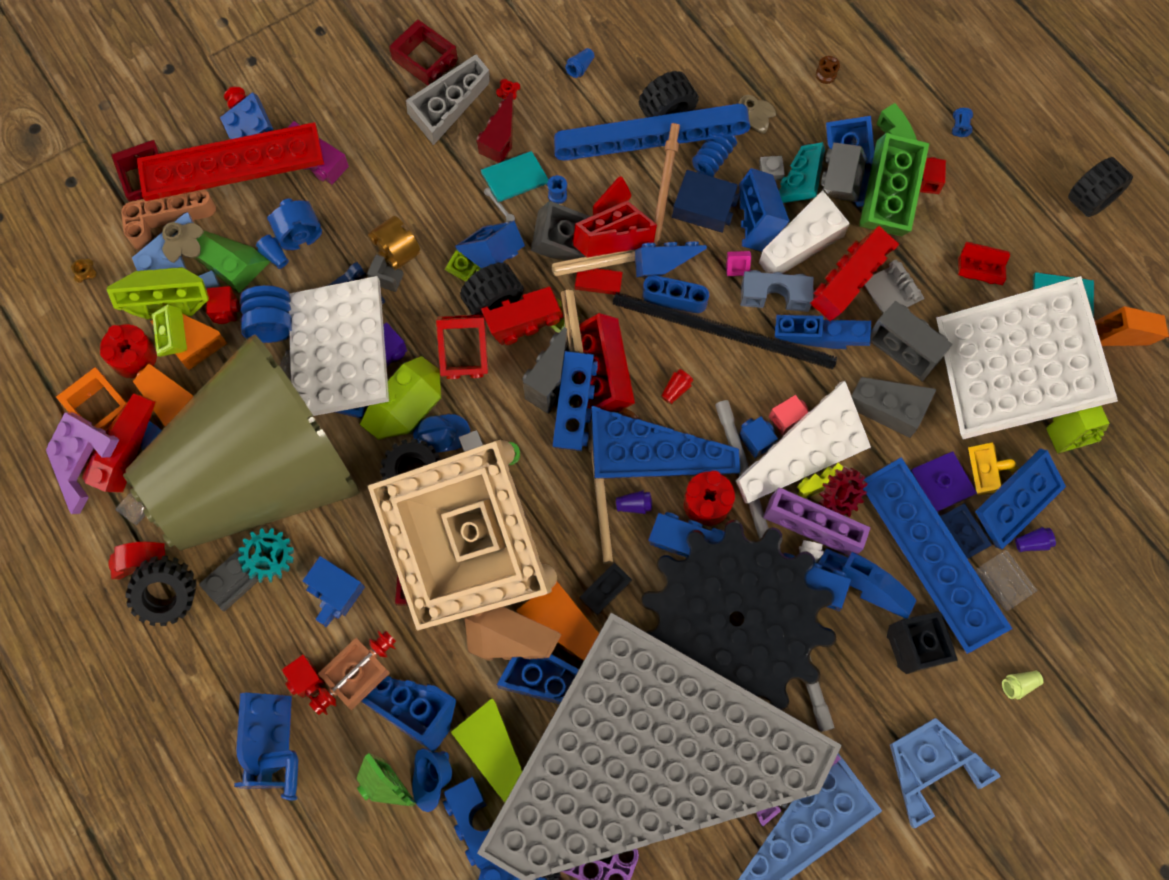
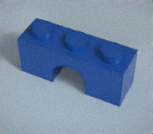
[443,777,493,870]

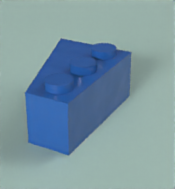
[739,168,789,252]

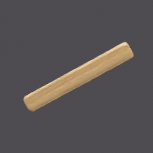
[552,249,636,276]

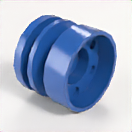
[240,285,292,343]

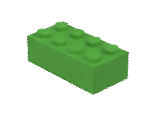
[859,133,929,237]

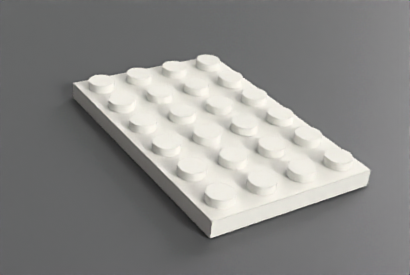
[289,276,389,416]

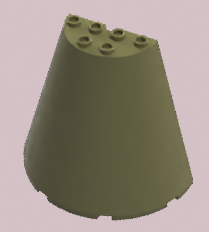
[123,334,360,551]

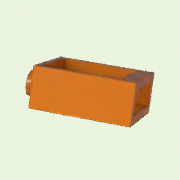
[56,367,127,431]

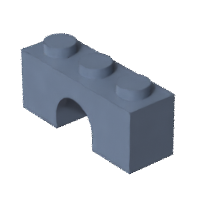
[740,270,813,312]

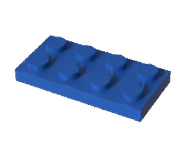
[975,449,1066,549]

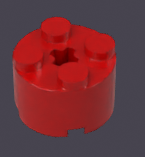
[100,324,157,378]
[683,471,735,526]

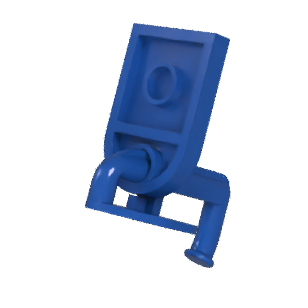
[234,692,299,800]

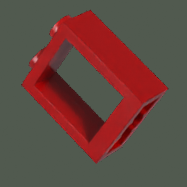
[436,314,489,379]

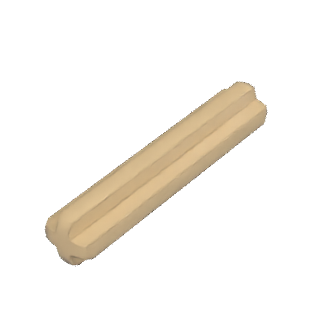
[560,290,583,353]

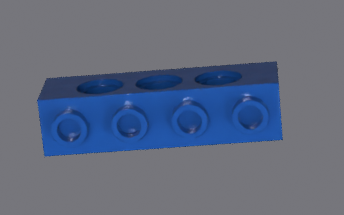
[552,351,598,452]

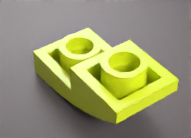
[797,463,843,499]

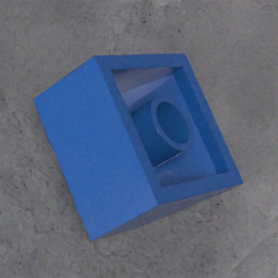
[455,221,525,268]

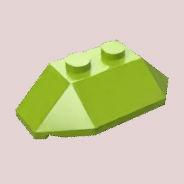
[106,267,209,319]
[360,356,441,440]

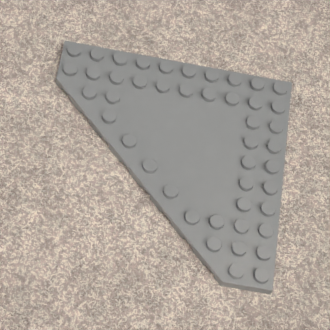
[477,613,842,880]

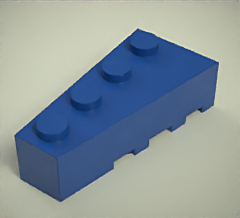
[497,655,579,704]

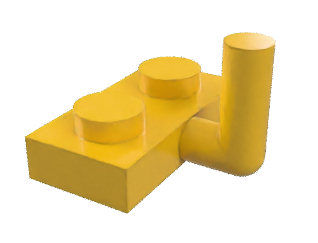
[968,442,1019,495]

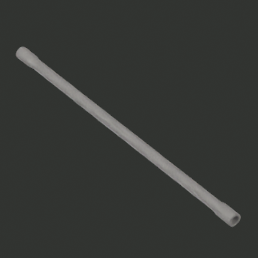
[715,400,835,732]

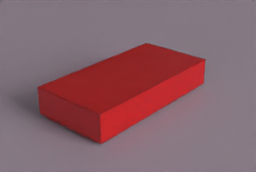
[575,268,623,295]

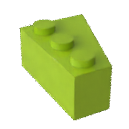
[1046,406,1110,454]

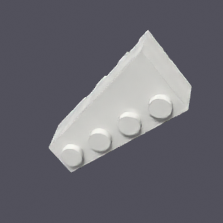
[759,190,850,273]

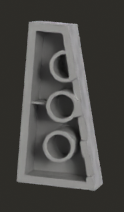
[406,55,489,145]

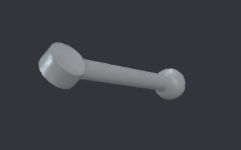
[484,187,515,222]

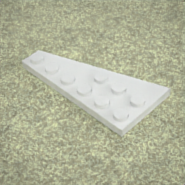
[736,381,871,503]

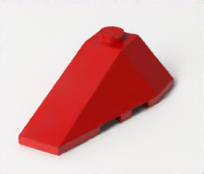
[81,393,156,493]

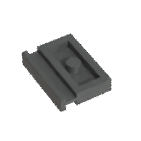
[199,550,259,612]

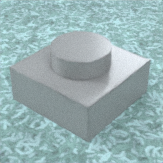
[759,156,785,180]

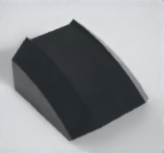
[886,612,958,674]

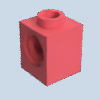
[769,395,809,436]

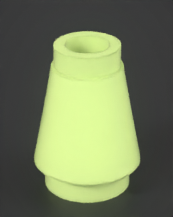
[1002,670,1043,699]

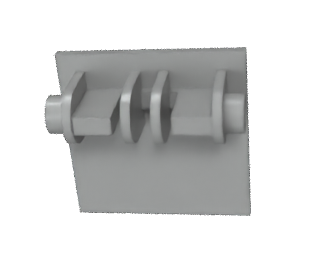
[864,260,924,314]

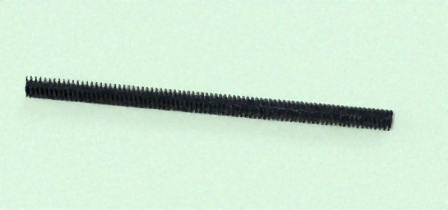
[613,292,837,369]

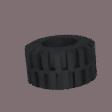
[638,71,699,118]
[1068,157,1133,217]
[460,262,524,321]
[380,439,441,480]
[125,556,196,626]

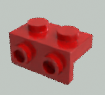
[958,242,1010,286]

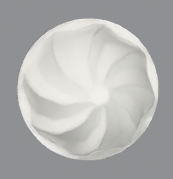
[799,540,824,562]

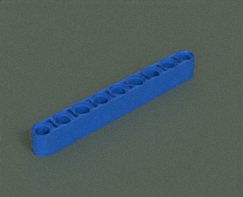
[554,104,750,161]

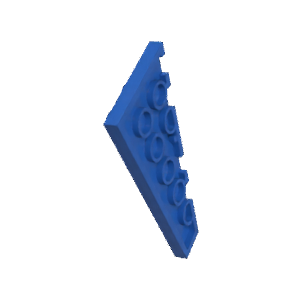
[591,406,740,479]

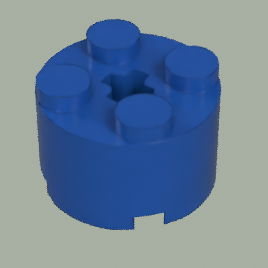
[267,198,322,250]

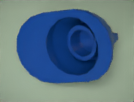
[413,414,470,453]
[412,748,452,812]

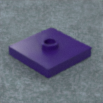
[910,451,977,512]

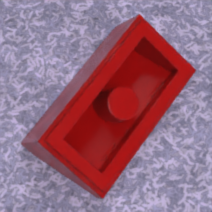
[593,176,632,216]

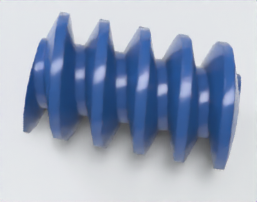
[692,136,737,177]

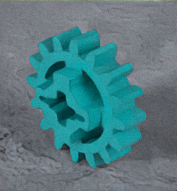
[238,528,294,583]

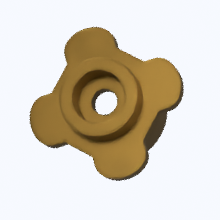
[71,259,97,283]

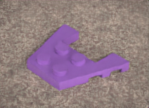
[46,412,119,514]

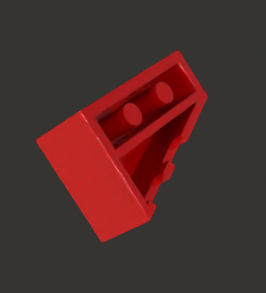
[481,286,564,345]

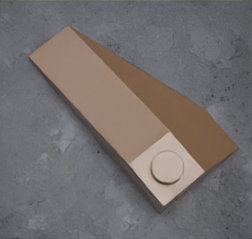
[465,607,562,661]

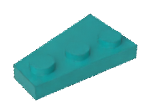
[779,142,825,203]

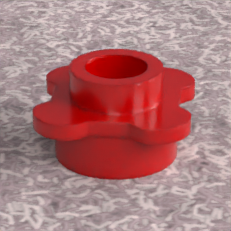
[496,79,520,100]

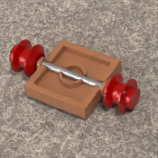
[309,630,396,715]

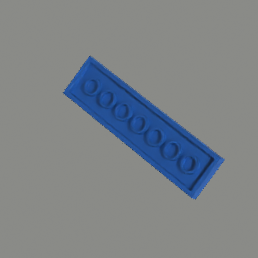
[863,457,1012,654]

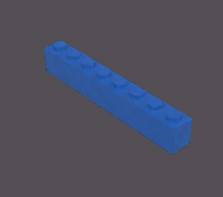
[648,512,851,612]

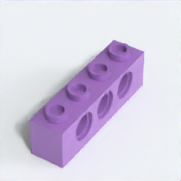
[763,487,871,556]

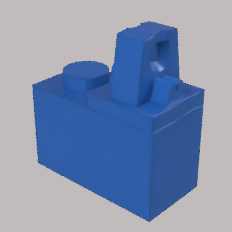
[302,556,365,627]

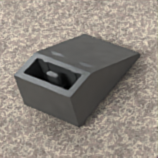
[522,327,567,414]

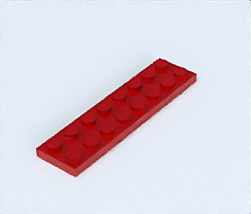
[137,122,324,201]

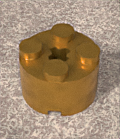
[368,215,420,271]

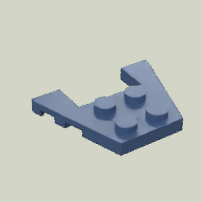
[132,212,220,291]
[890,718,1001,828]

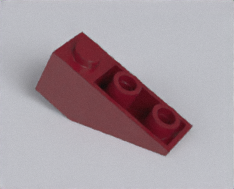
[476,92,514,163]

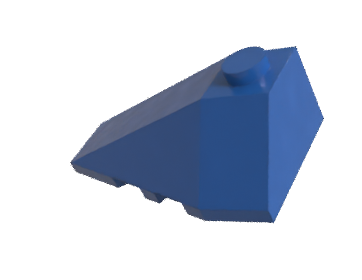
[826,116,874,208]
[361,676,456,752]

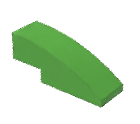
[877,103,917,140]

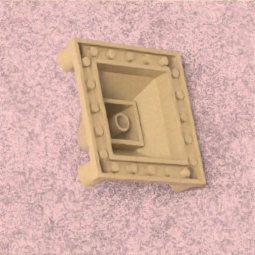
[368,440,557,631]

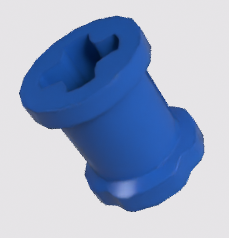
[952,108,973,137]
[547,175,567,204]

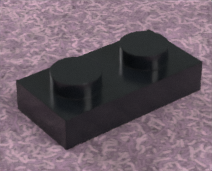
[579,562,632,616]

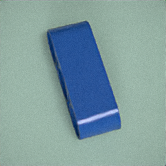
[642,275,709,313]

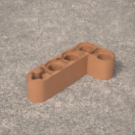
[121,189,216,250]

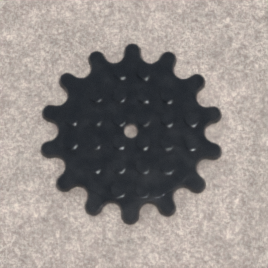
[641,520,836,710]

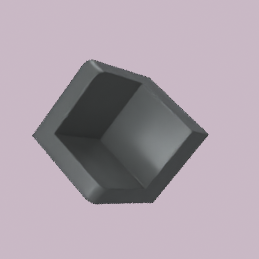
[367,255,404,292]

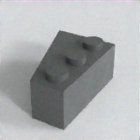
[851,377,936,438]

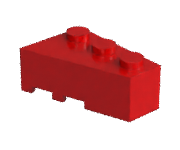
[573,201,657,258]

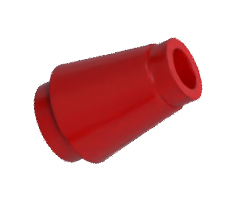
[661,369,694,405]

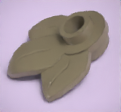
[738,95,776,134]
[162,222,204,263]

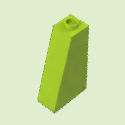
[451,699,523,803]

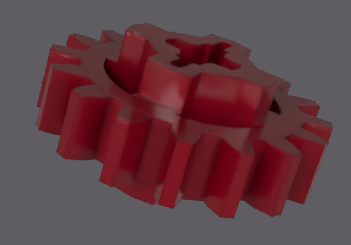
[819,467,868,517]

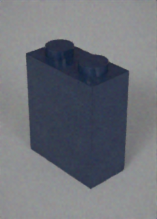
[672,170,740,233]

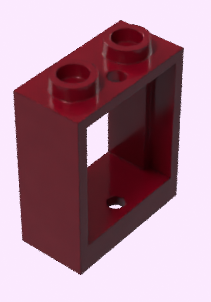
[389,19,458,86]
[111,140,162,202]

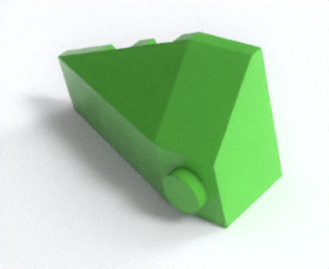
[194,230,270,293]
[356,753,416,807]

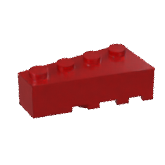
[810,226,899,321]

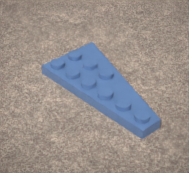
[738,753,882,880]

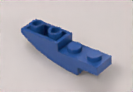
[775,315,871,349]
[818,549,916,619]

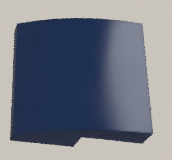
[940,504,992,559]

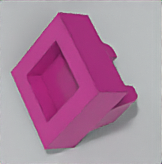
[726,251,751,276]

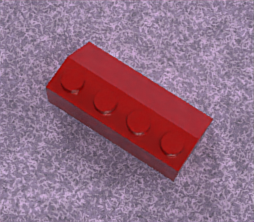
[574,313,635,416]

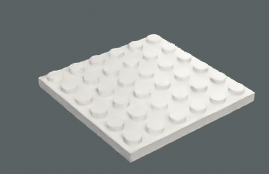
[936,276,1118,439]

